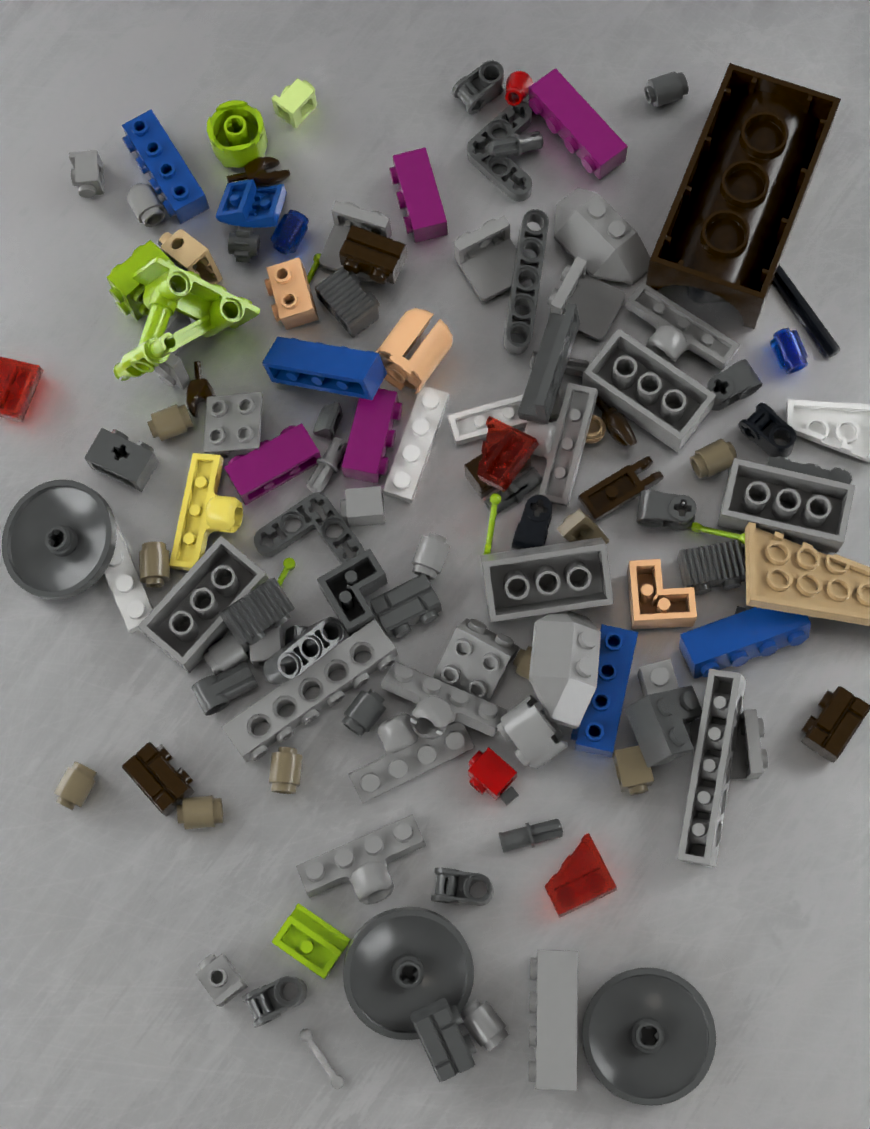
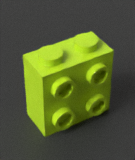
[106,240,170,321]

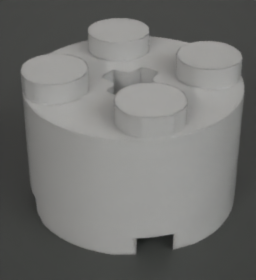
[496,695,569,769]

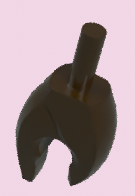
[226,157,290,186]
[186,361,216,418]
[596,395,637,446]

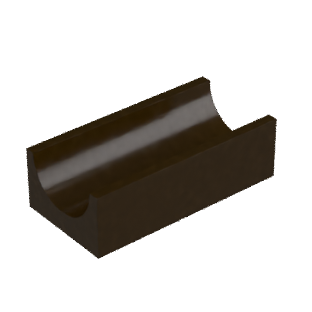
[646,63,841,329]

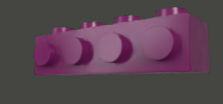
[528,68,628,180]

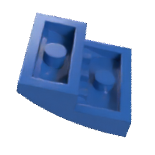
[216,179,287,228]

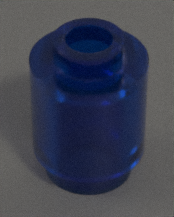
[270,210,309,255]
[770,328,808,374]

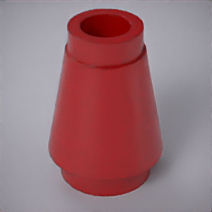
[505,71,533,106]

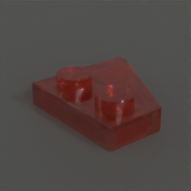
[0,357,44,422]
[477,416,539,493]
[545,833,617,918]

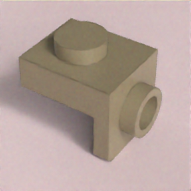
[557,508,609,544]

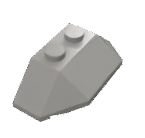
[554,188,651,285]
[529,611,601,729]

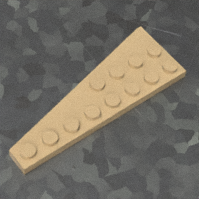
[745,522,870,626]

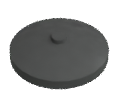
[2,480,117,600]
[343,907,474,1040]
[582,968,716,1106]

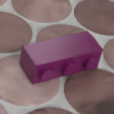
[389,147,448,243]
[341,388,403,484]
[224,423,321,505]

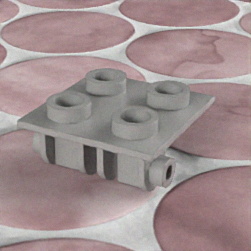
[203,392,263,458]

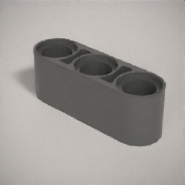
[263,617,345,684]

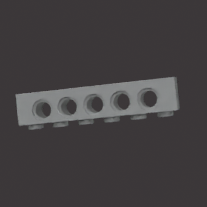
[222,619,398,762]
[677,669,747,868]

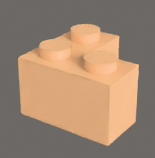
[627,559,697,630]

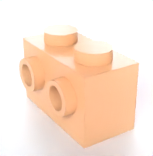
[265,257,319,330]

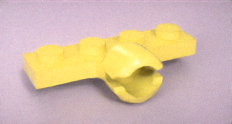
[169,453,243,571]

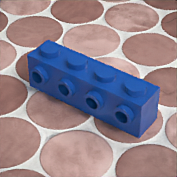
[122,109,210,224]
[262,337,387,400]
[679,607,811,679]
[570,624,638,758]

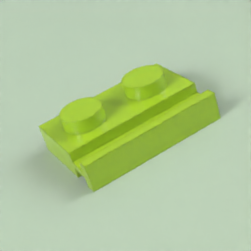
[272,903,351,979]

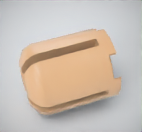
[375,308,453,394]

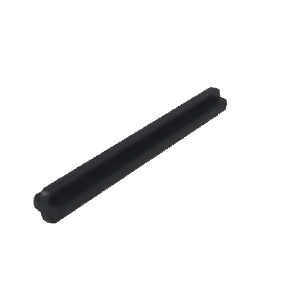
[772,264,840,358]

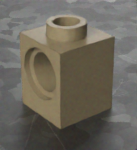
[613,745,654,795]

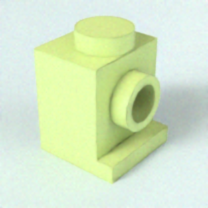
[271,78,317,128]

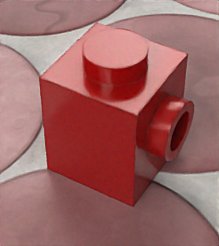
[468,747,517,800]

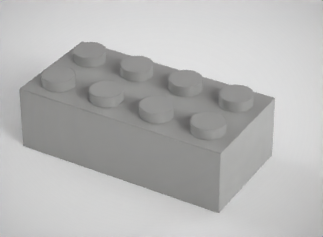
[582,328,716,453]
[717,458,855,553]
[138,536,269,674]
[480,537,614,622]
[528,950,578,1091]

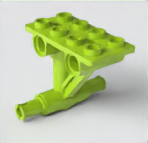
[113,257,260,381]

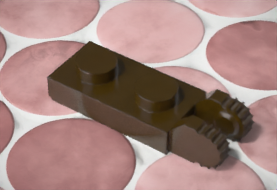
[578,456,664,522]

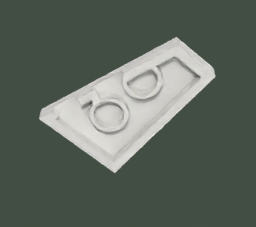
[786,399,870,463]

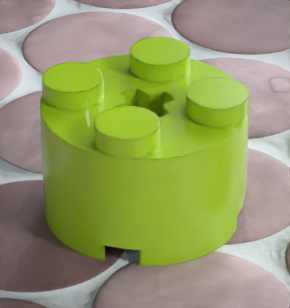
[207,100,268,168]

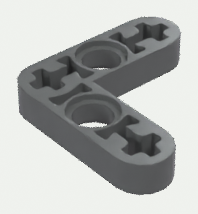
[467,101,532,202]
[254,493,364,565]

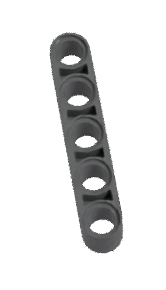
[503,209,549,354]

